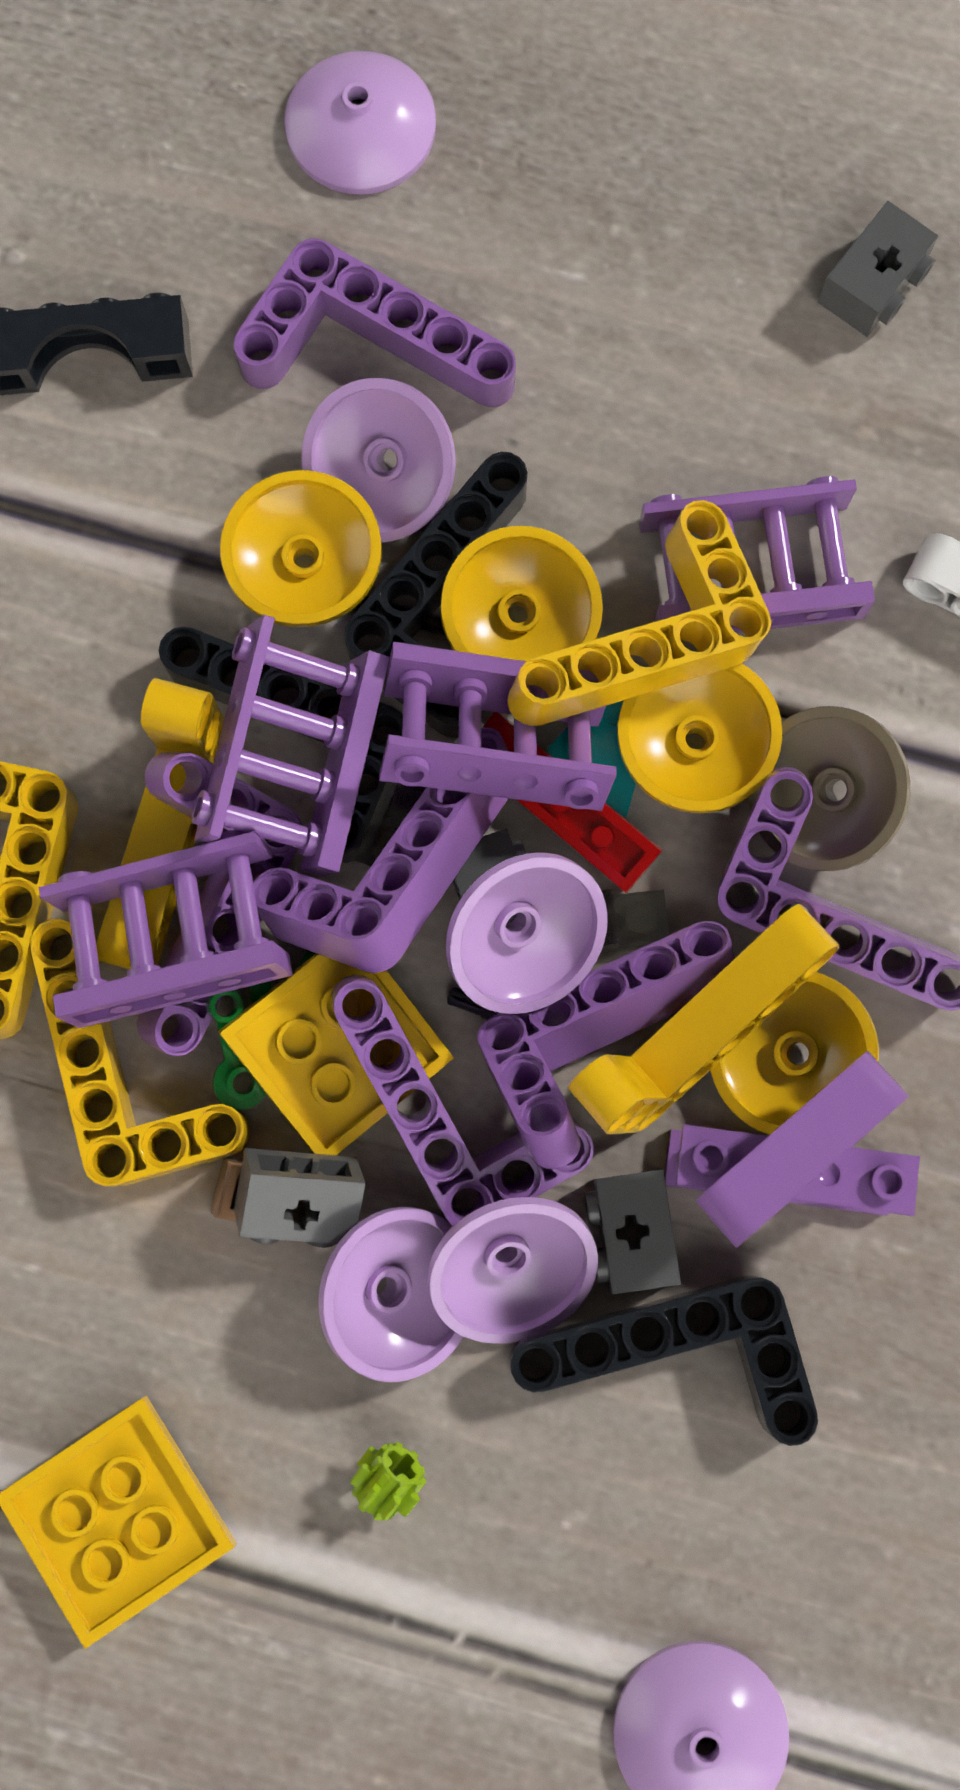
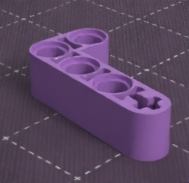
[695,1051,909,1248]

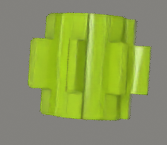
[350,1442,427,1521]

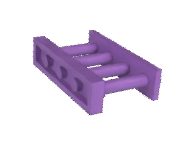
[639,476,875,633]
[192,615,390,876]
[379,642,616,811]
[39,830,293,1028]
[664,1125,920,1216]

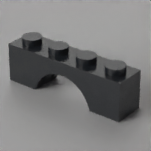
[0,293,193,396]

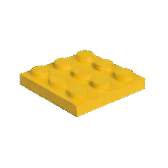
[217,953,454,1155]
[0,1395,237,1649]

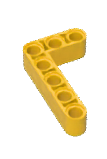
[507,500,771,726]
[96,678,225,970]
[0,761,79,1039]
[568,904,840,1134]
[30,919,251,1187]

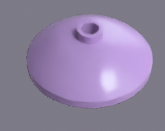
[285,51,436,195]
[302,378,456,542]
[446,853,607,1014]
[427,1197,598,1343]
[318,1207,464,1382]
[613,1641,789,1790]

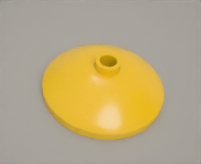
[220,470,382,627]
[440,526,603,661]
[617,651,782,814]
[711,972,879,1135]

